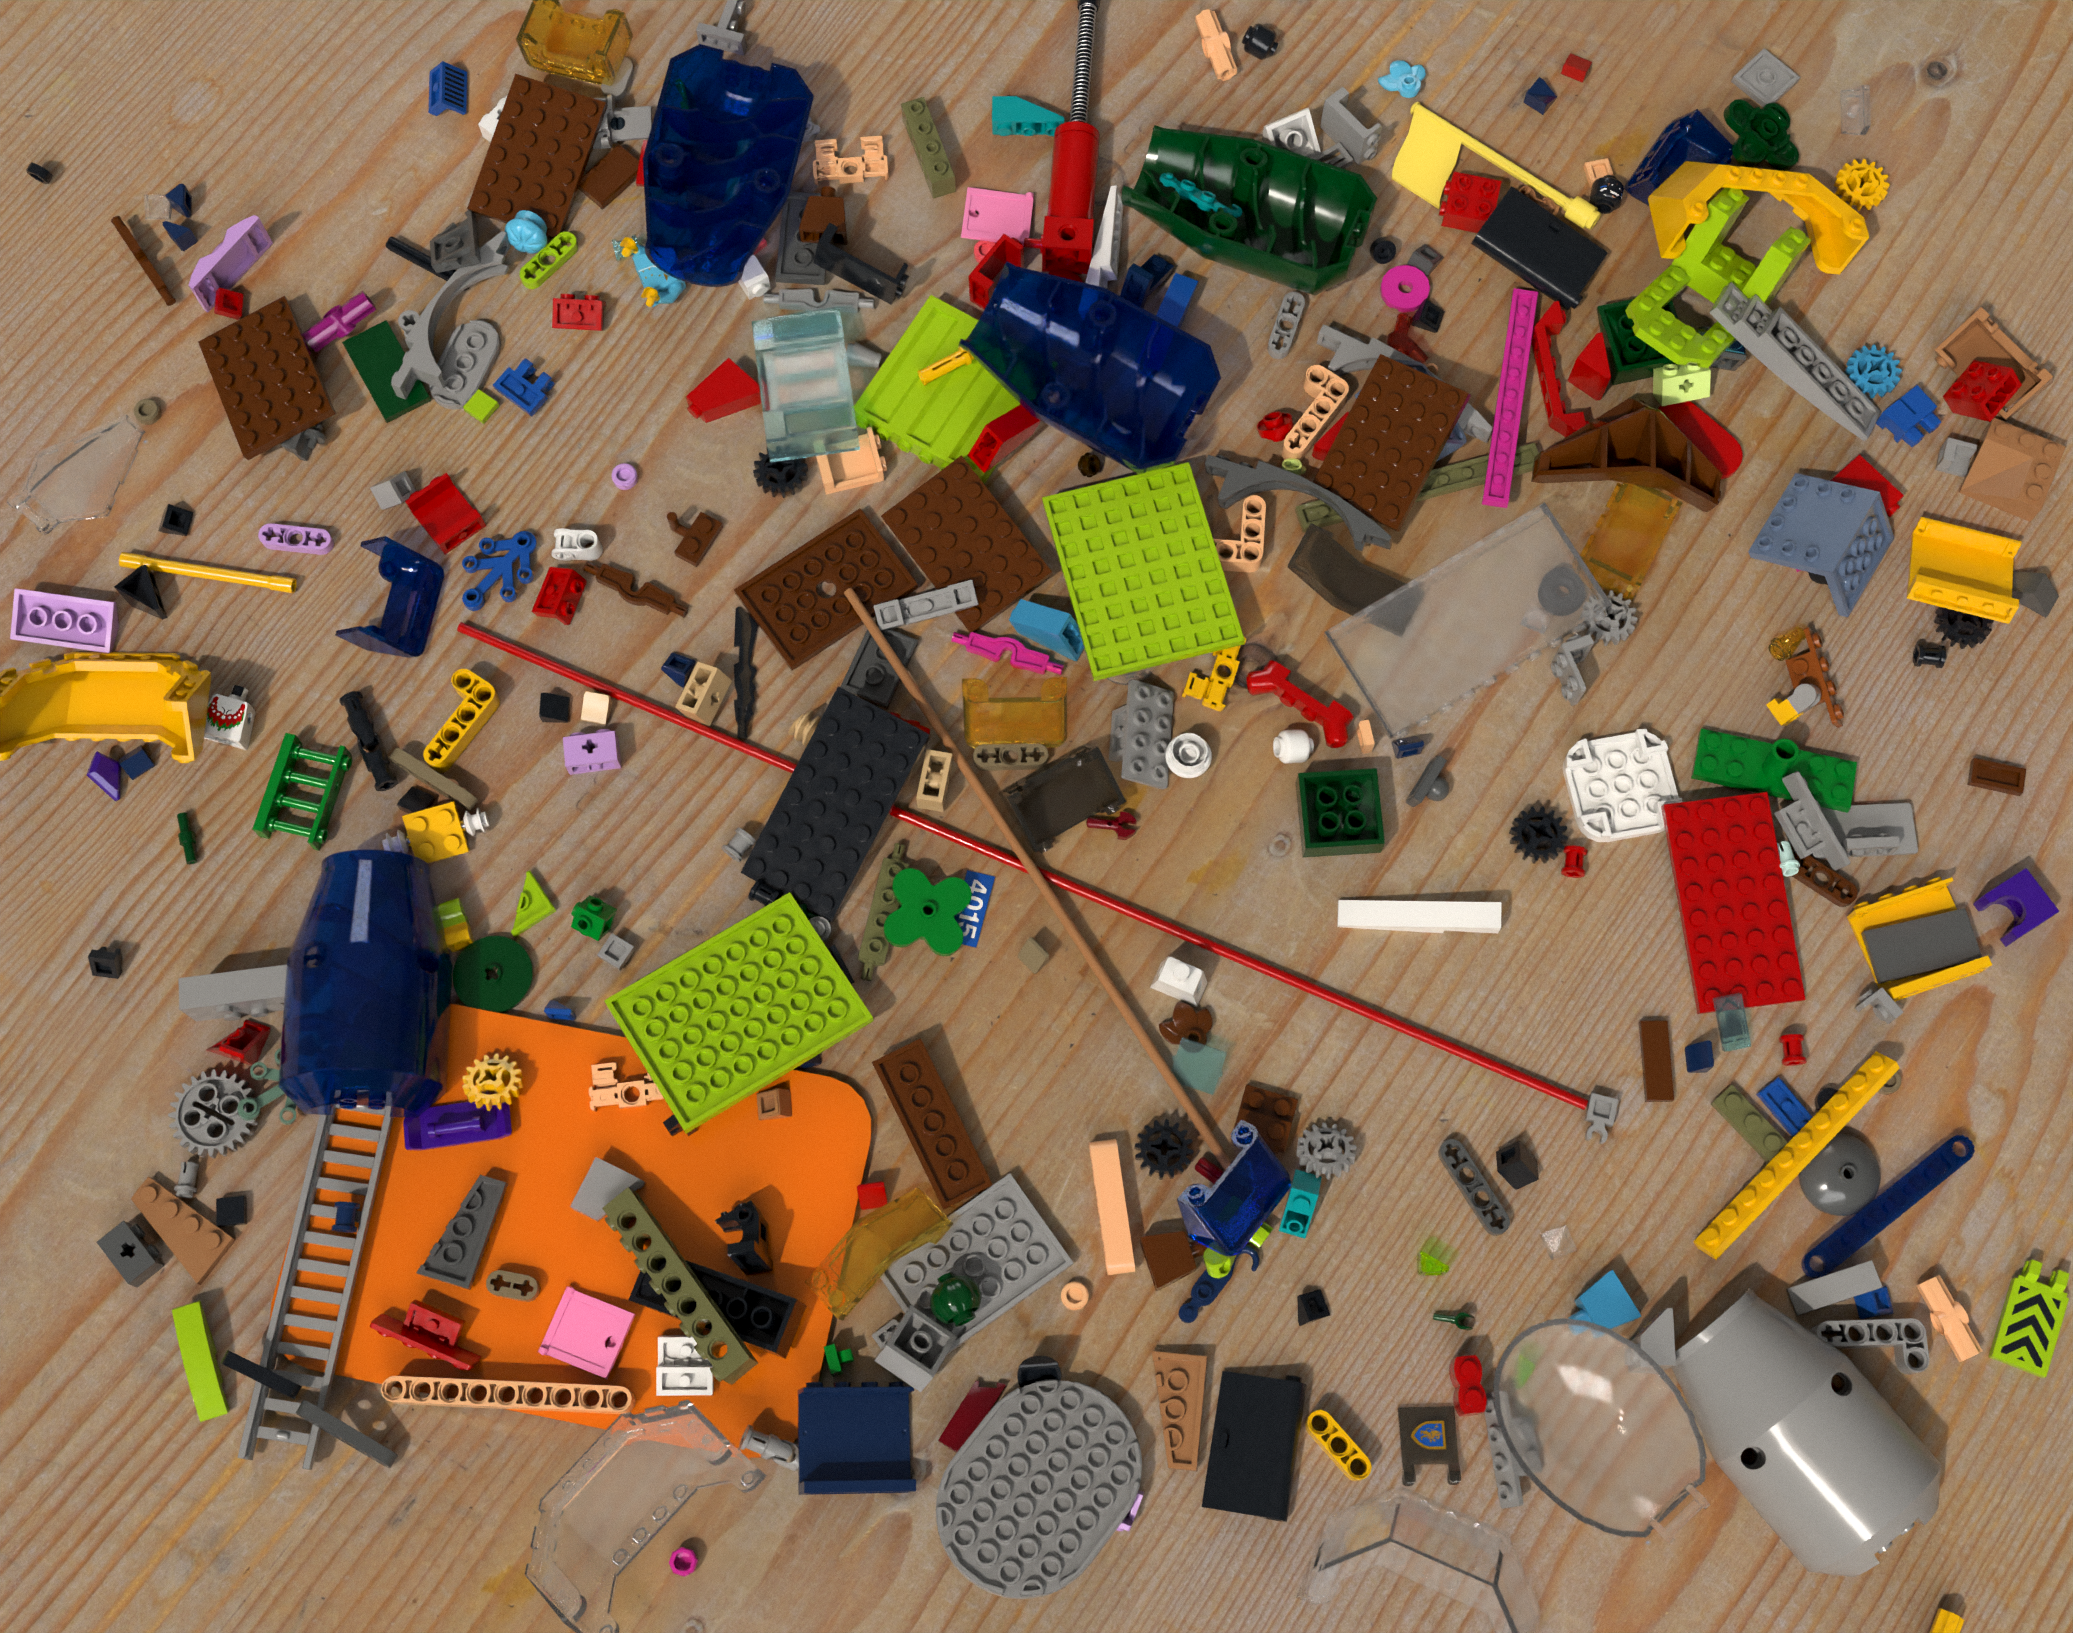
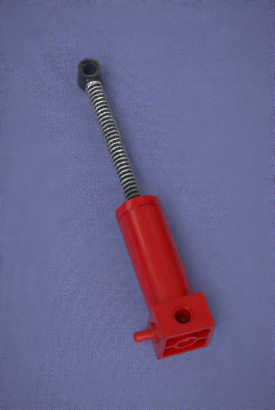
[1024,0,1101,275]

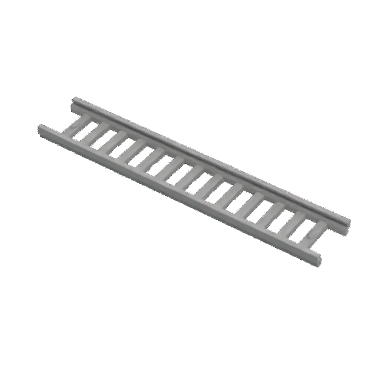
[237,1072,401,1470]

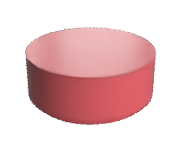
[974,240,995,263]

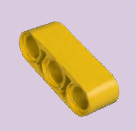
[1305,1410,1372,1481]

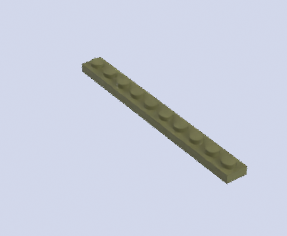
[1295,443,1539,532]

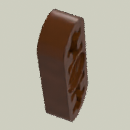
[1792,852,1858,907]

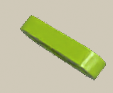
[519,232,578,289]

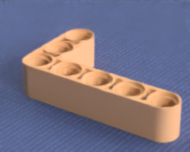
[1213,495,1266,573]

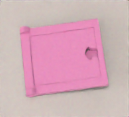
[961,187,1034,246]
[538,1286,635,1379]

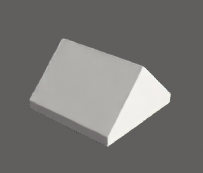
[1262,108,1321,158]

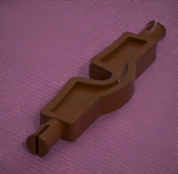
[111,216,176,306]
[583,561,688,618]

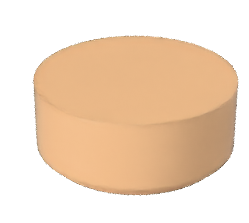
[1061,1282,1089,1311]

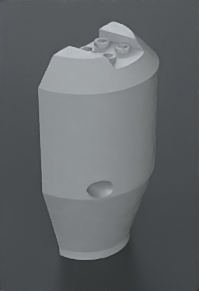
[1672,1287,1941,1577]

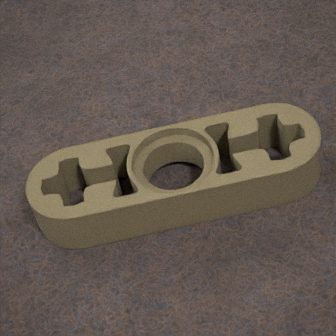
[973,743,1048,771]

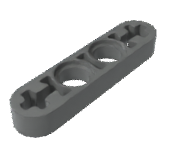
[1438,1139,1510,1236]
[296,1400,398,1468]

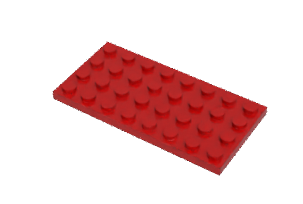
[1661,792,1806,1014]

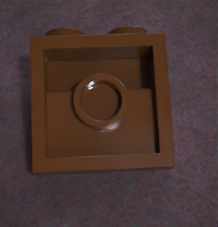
[1231,1084,1298,1155]

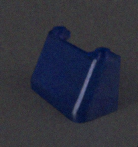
[1624,109,1733,206]
[1177,1120,1291,1256]

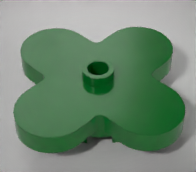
[883,868,972,956]

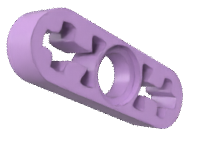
[258,523,334,555]

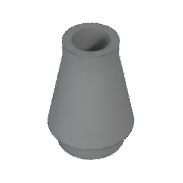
[844,342,882,368]

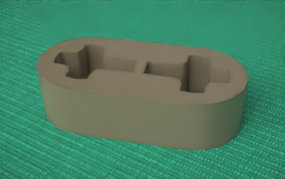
[486,1270,540,1302]

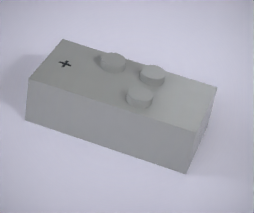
[178,964,303,1022]

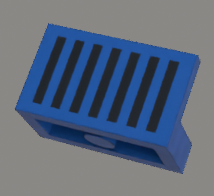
[428,61,467,116]

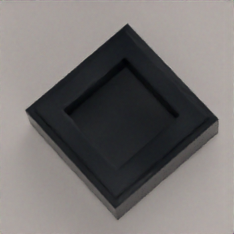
[216,1196,247,1227]

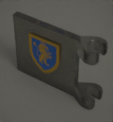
[1397,1406,1461,1486]

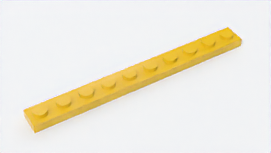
[1693,1051,1900,1260]

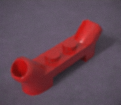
[1246,660,1354,748]

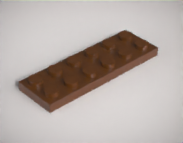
[872,1038,992,1210]

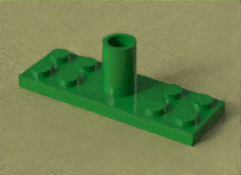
[1691,728,1857,813]

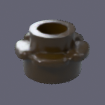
[1078,452,1101,477]

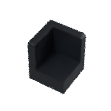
[1496,1141,1539,1190]

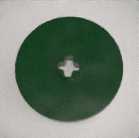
[453,936,533,1013]

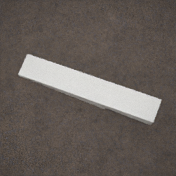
[1078,185,1123,324]
[1337,900,1501,934]

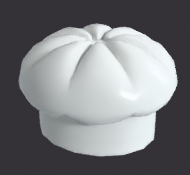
[1165,733,1212,778]

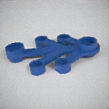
[462,531,537,611]

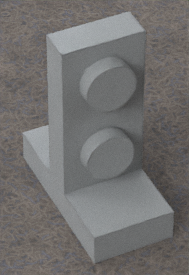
[696,0,747,56]

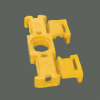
[1181,637,1246,712]

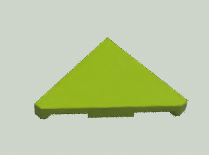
[511,870,556,937]

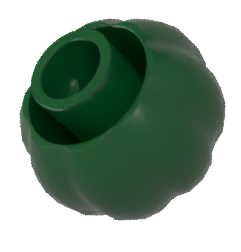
[930,1272,982,1327]

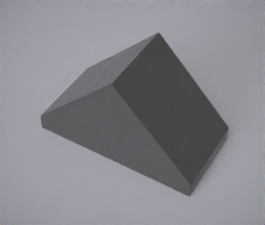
[2012,571,2059,618]

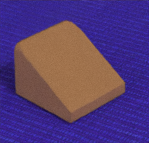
[757,1088,792,1120]

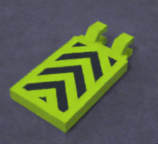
[1988,1259,2070,1378]

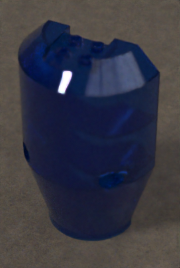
[643,44,814,287]
[959,262,1221,475]
[278,850,453,1118]

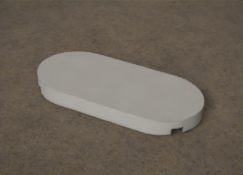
[429,320,501,410]

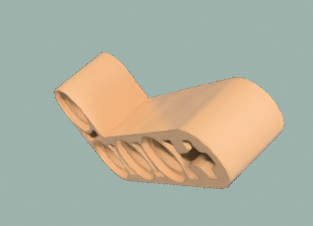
[1282,365,1349,461]

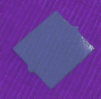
[1171,1037,1227,1095]

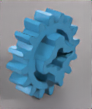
[1844,345,1902,398]

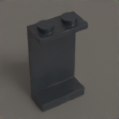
[813,222,909,305]

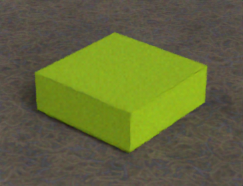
[463,389,499,424]

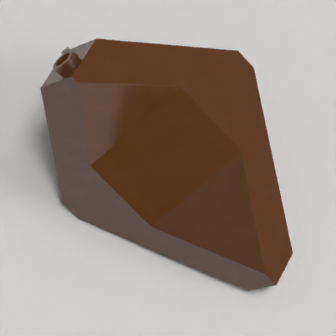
[1531,398,1723,512]

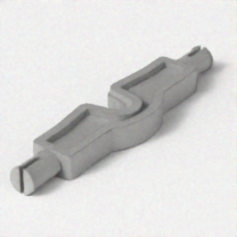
[764,289,874,316]

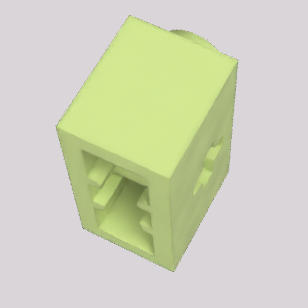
[1653,362,1711,406]

